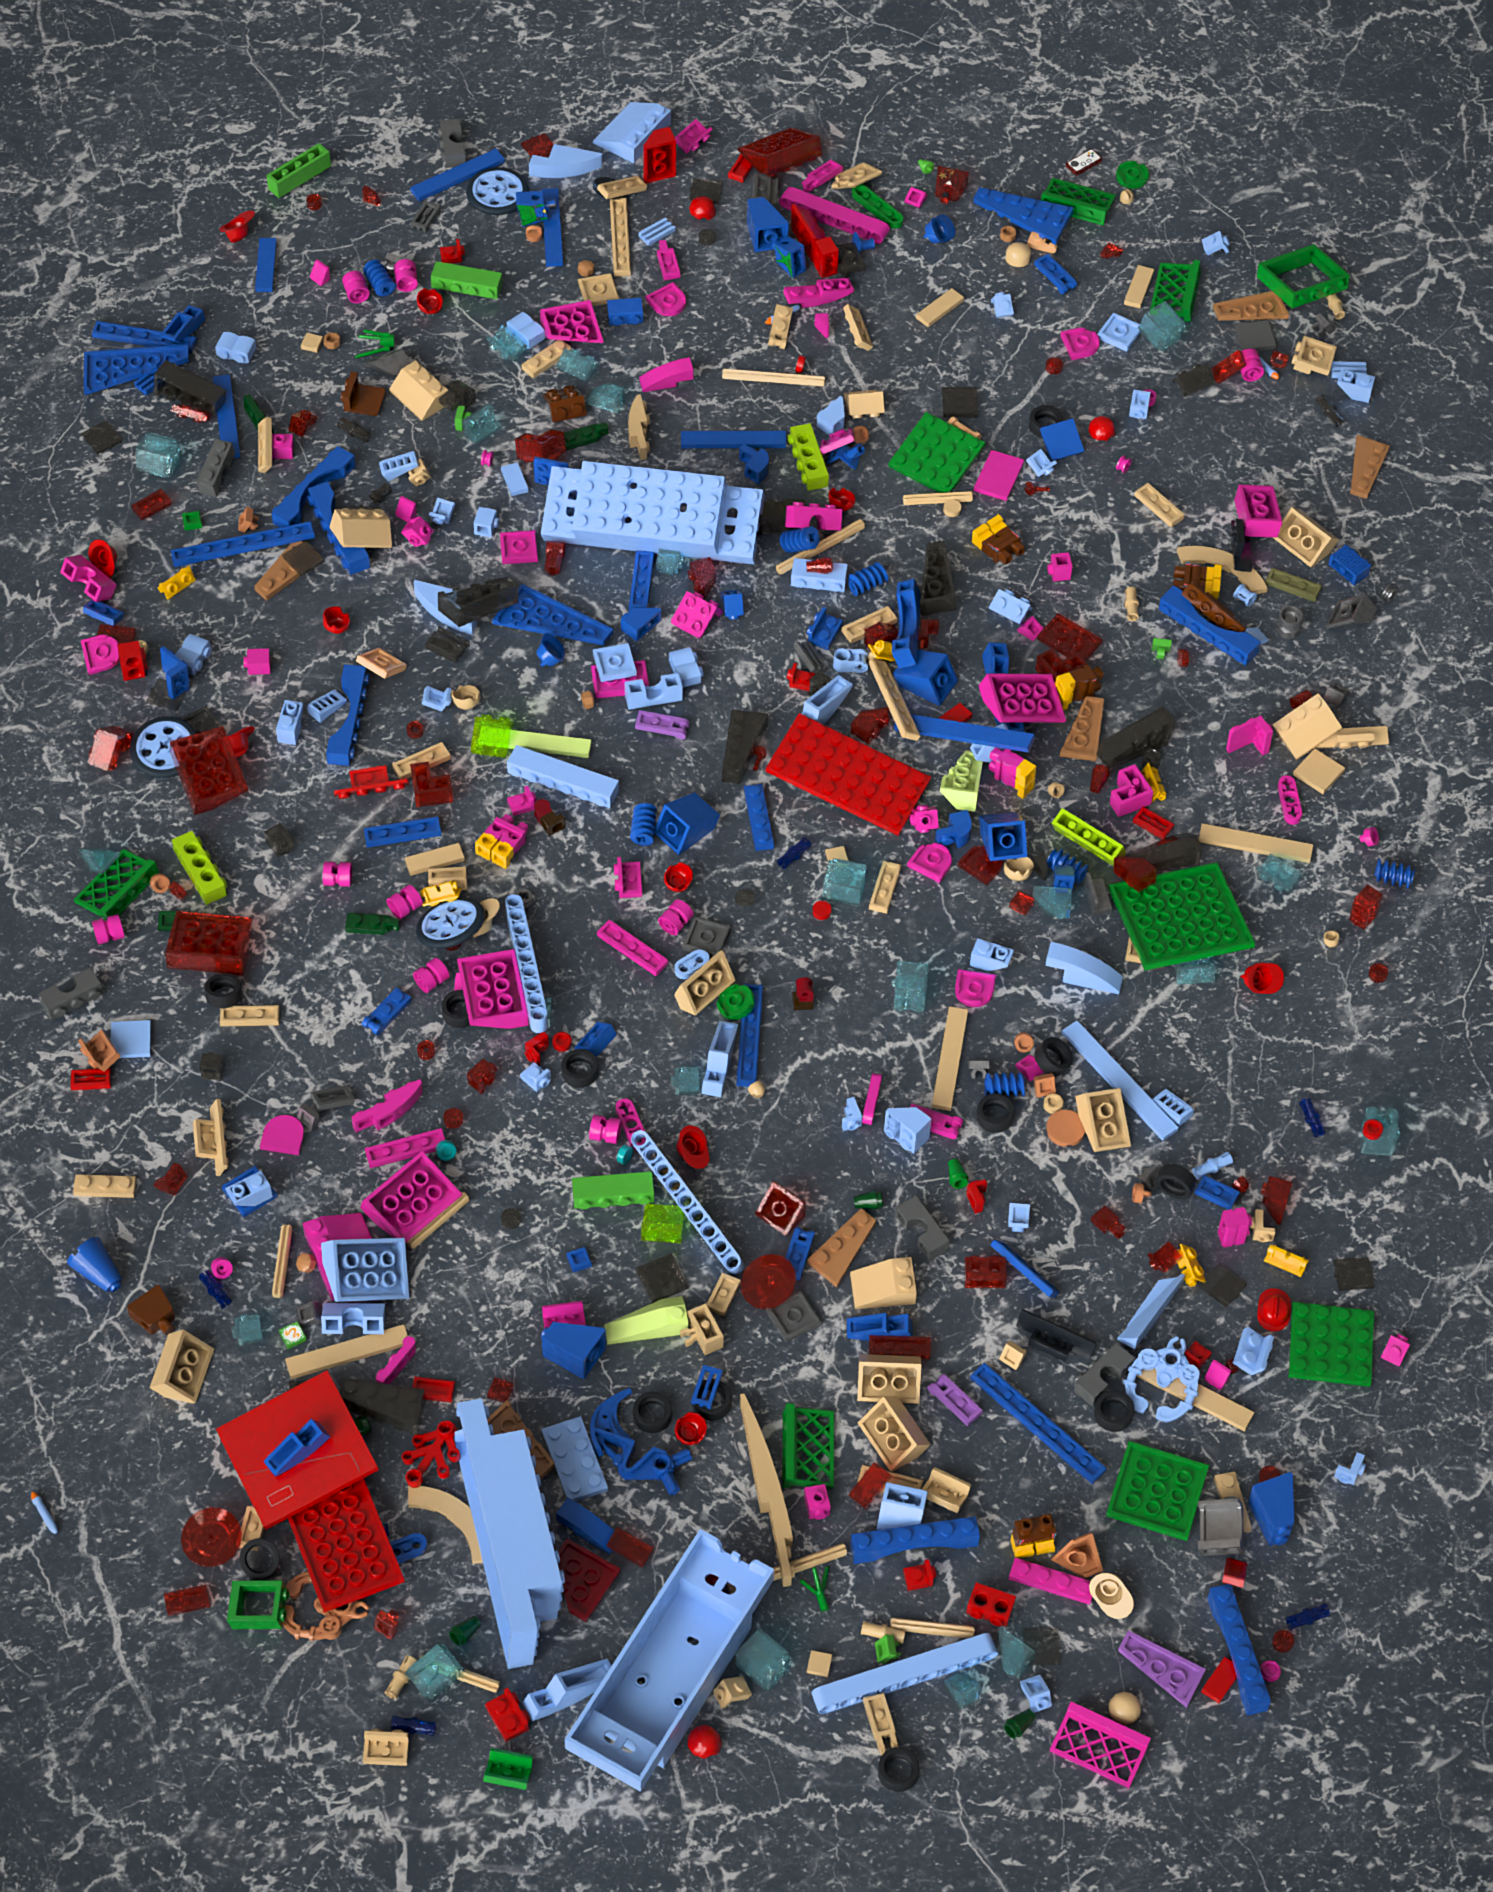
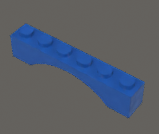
[271,446,356,528]
[306,481,370,575]
[892,579,921,668]
[1159,585,1261,666]
[982,642,1024,732]
[326,664,370,766]
[850,1516,980,1564]
[1207,1584,1271,1716]

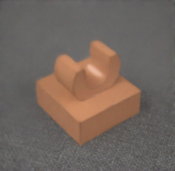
[238,507,259,533]
[1033,1073,1056,1098]

